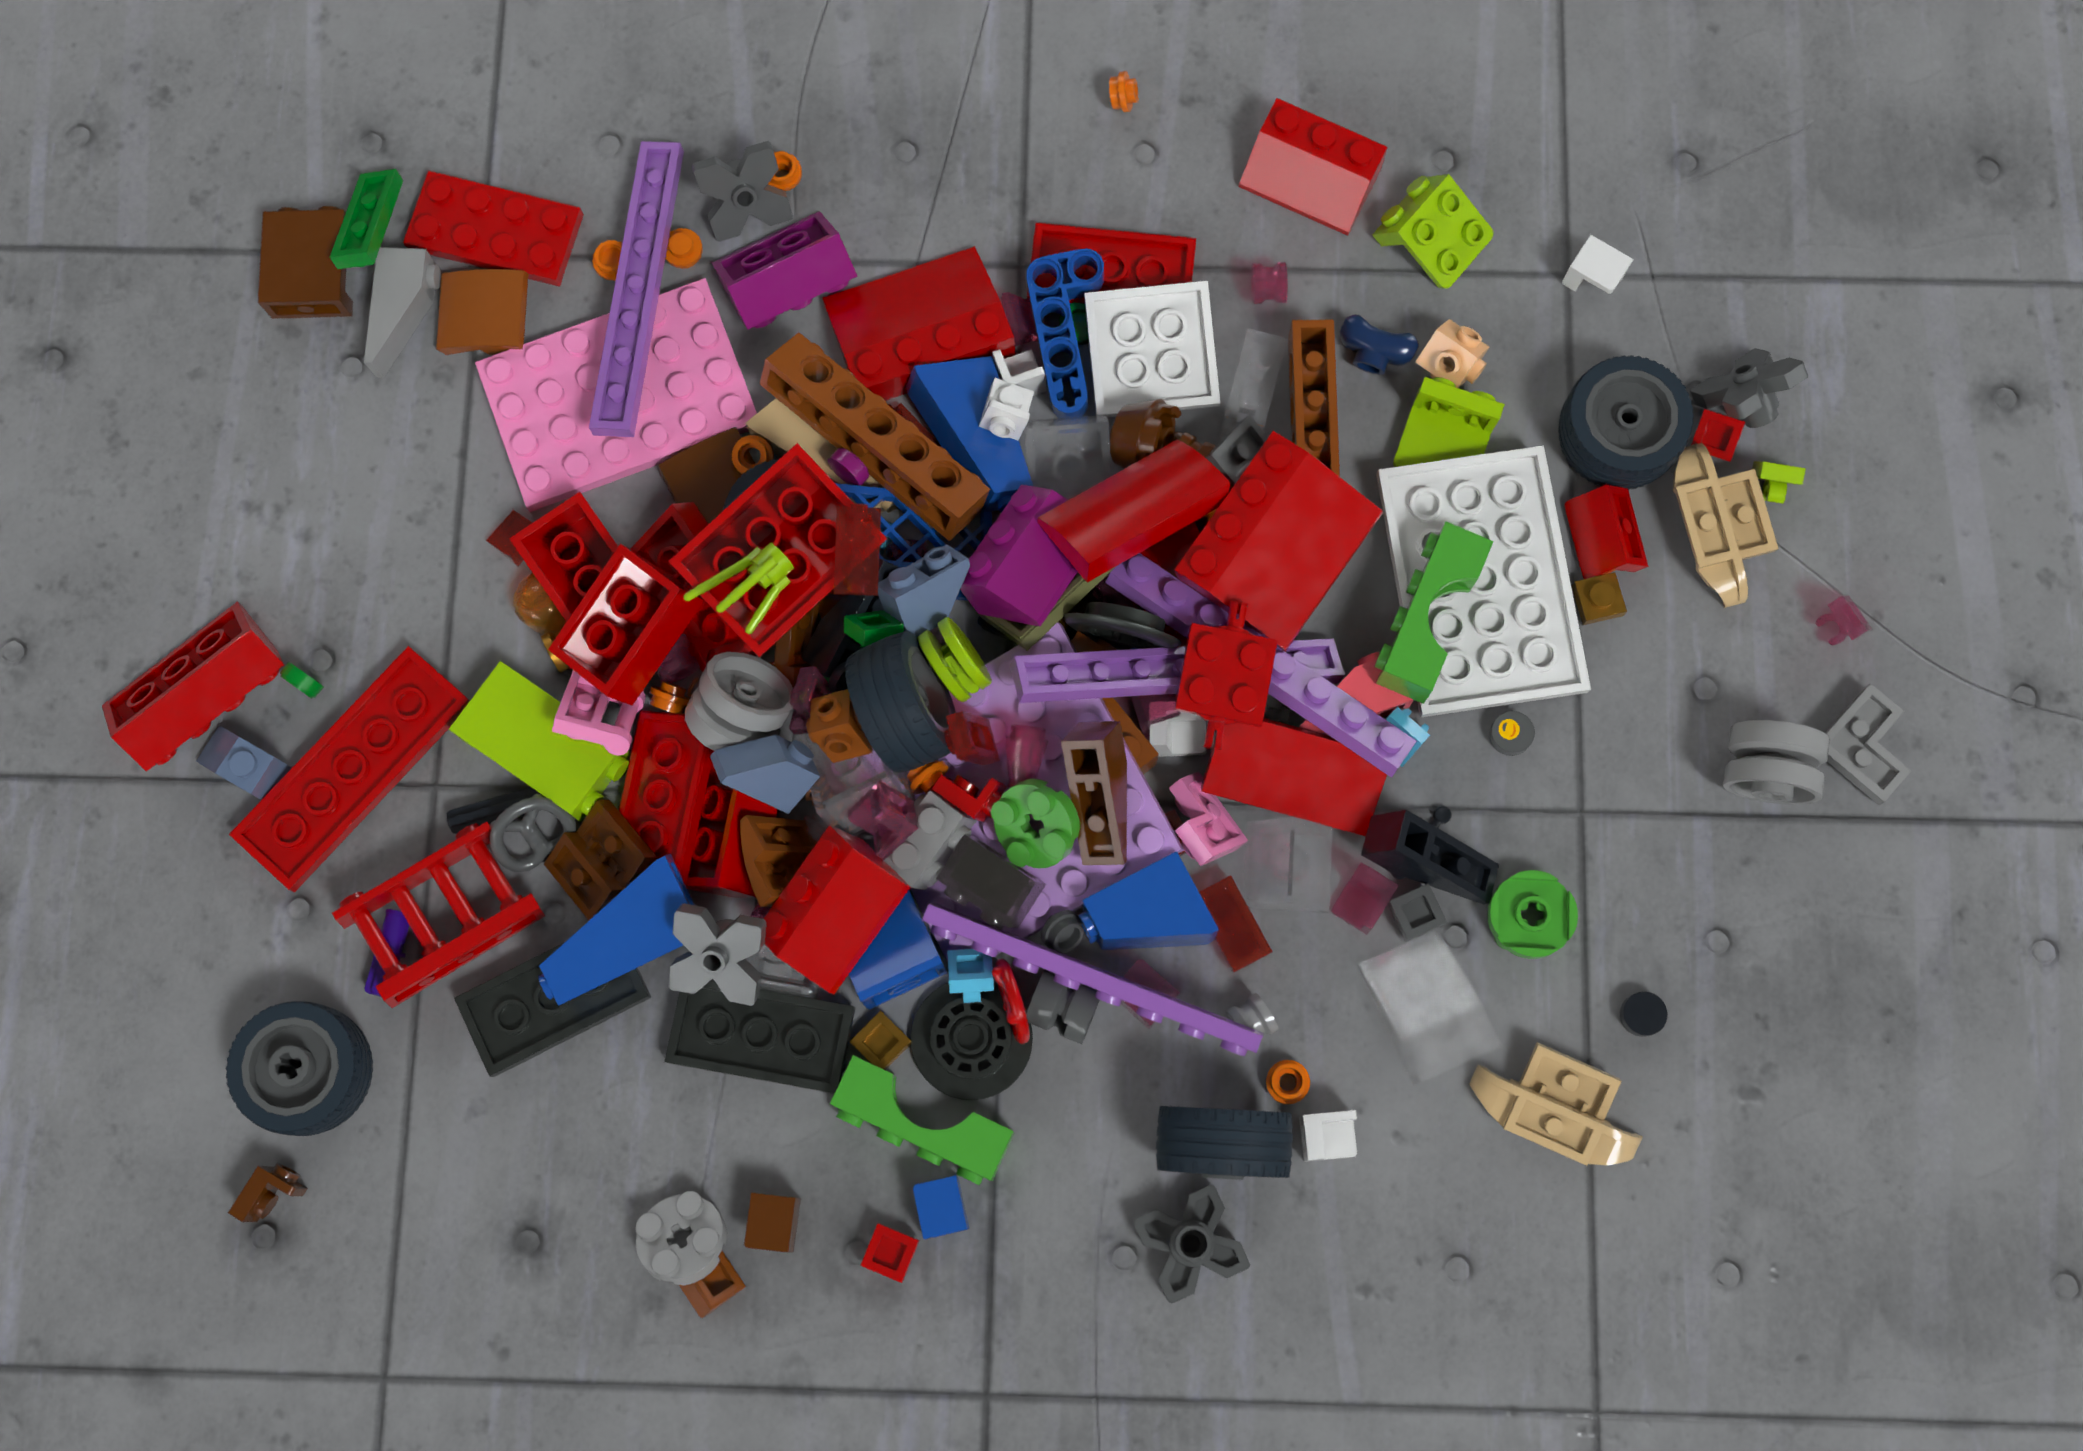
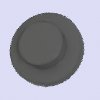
[1041,910,1084,953]

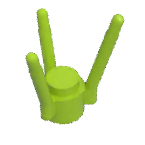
[683,542,794,634]

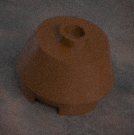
[1110,399,1183,469]

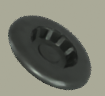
[1064,602,1181,649]
[911,982,1033,1100]

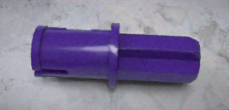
[364,909,409,997]

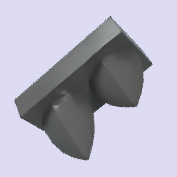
[1205,415,1268,492]

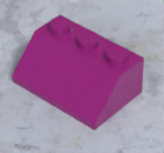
[712,211,858,330]
[960,485,1078,627]

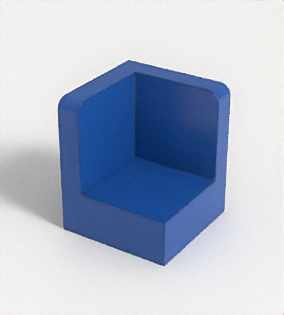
[913,1175,969,1239]

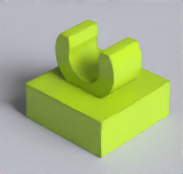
[1752,461,1806,504]

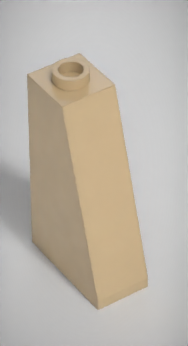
[745,398,898,515]

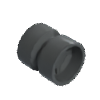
[1026,969,1100,1044]

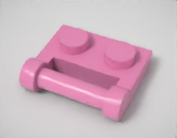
[552,670,646,756]

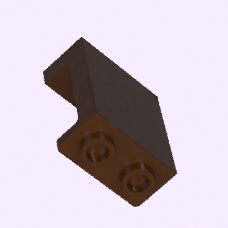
[258,206,353,319]

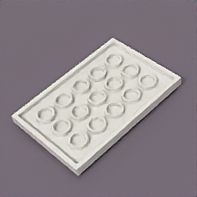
[1376,445,1591,718]

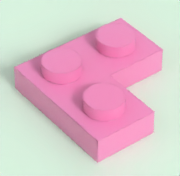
[1169,772,1249,866]

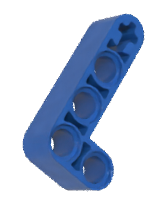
[1026,249,1104,422]

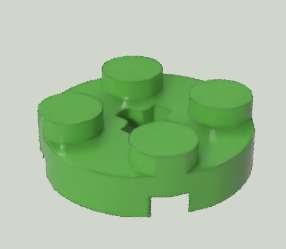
[991,779,1080,869]
[1487,870,1578,959]

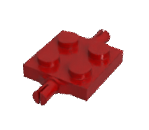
[1174,601,1278,750]

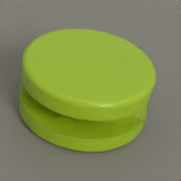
[918,617,992,702]

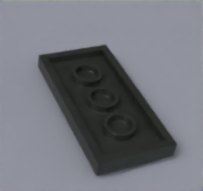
[454,942,652,1078]
[664,980,855,1094]

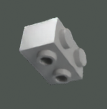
[881,791,977,890]

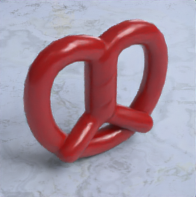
[992,958,1030,1044]

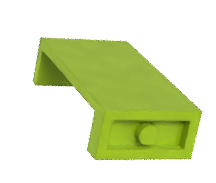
[448,661,631,823]

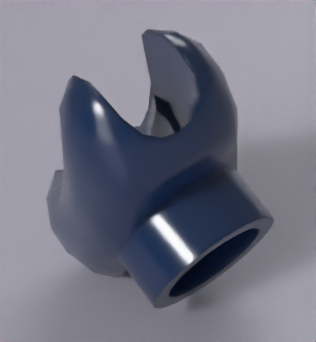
[1340,314,1419,375]

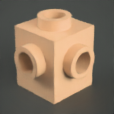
[1415,319,1490,388]

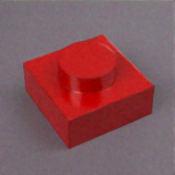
[1691,409,1746,462]
[860,1223,920,1283]

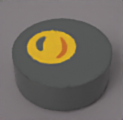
[1489,711,1535,756]

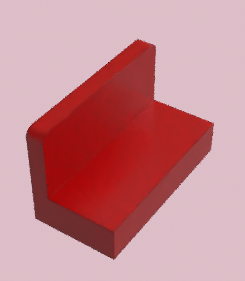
[1564,484,1649,579]

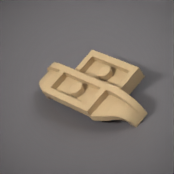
[1673,443,1779,608]
[1469,1042,1643,1166]

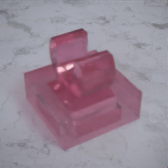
[1816,595,1873,645]

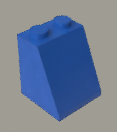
[1078,851,1219,950]
[849,890,947,1010]

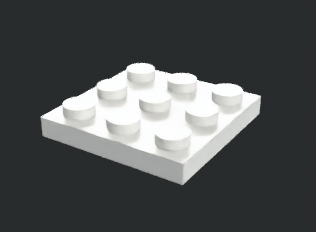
[1084,281,1220,418]

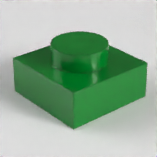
[844,610,904,647]

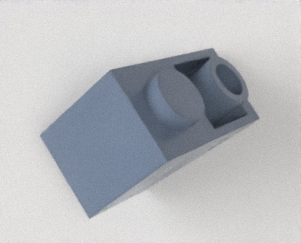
[875,544,970,637]

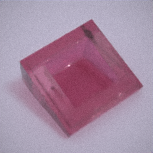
[1001,292,1038,346]

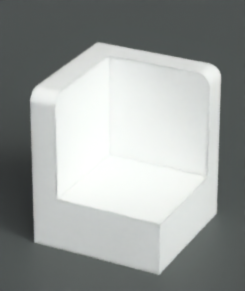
[1561,235,1634,294]
[992,349,1046,396]
[1150,703,1207,757]
[1299,1110,1357,1162]

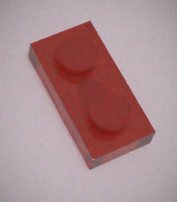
[945,711,1000,766]
[1199,875,1273,974]

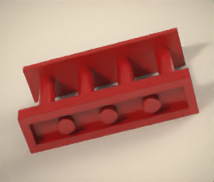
[332,822,545,1008]

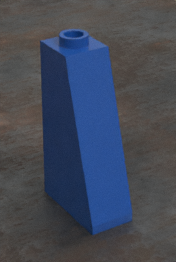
[906,356,1033,513]
[538,854,696,1006]

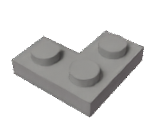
[1825,683,1911,805]

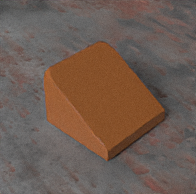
[679,1251,746,1318]

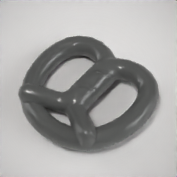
[490,794,576,873]

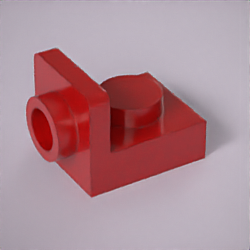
[932,774,1007,822]

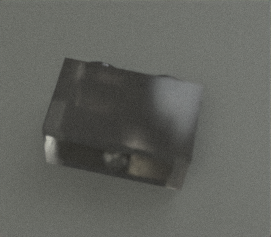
[936,834,1046,930]

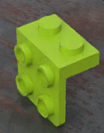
[1372,174,1493,289]
[1393,377,1505,467]

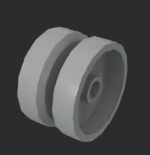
[685,652,796,751]
[1723,720,1830,805]

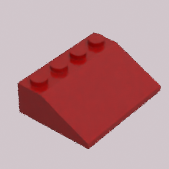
[822,246,1016,401]
[1174,431,1383,652]
[668,443,887,658]

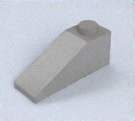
[364,247,441,378]

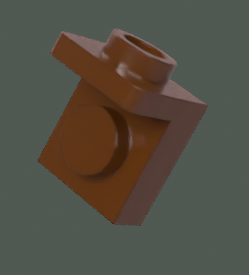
[228,1163,308,1222]

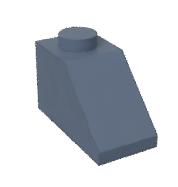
[196,725,292,800]
[710,735,820,814]

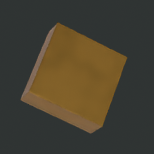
[850,1010,912,1070]

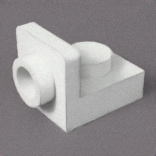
[979,378,1034,440]

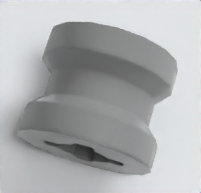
[1226,993,1279,1035]

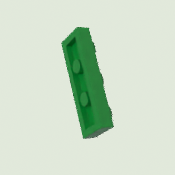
[330,169,403,269]

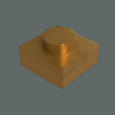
[1571,572,1627,625]

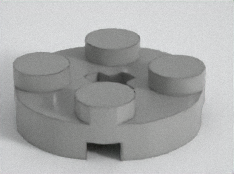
[635,1191,728,1285]

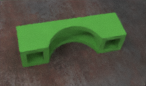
[1374,522,1494,704]
[830,1055,1015,1186]

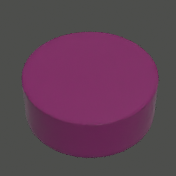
[827,448,869,486]

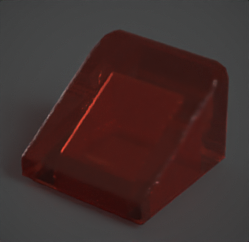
[486,510,532,567]

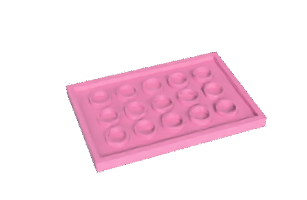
[475,278,757,512]

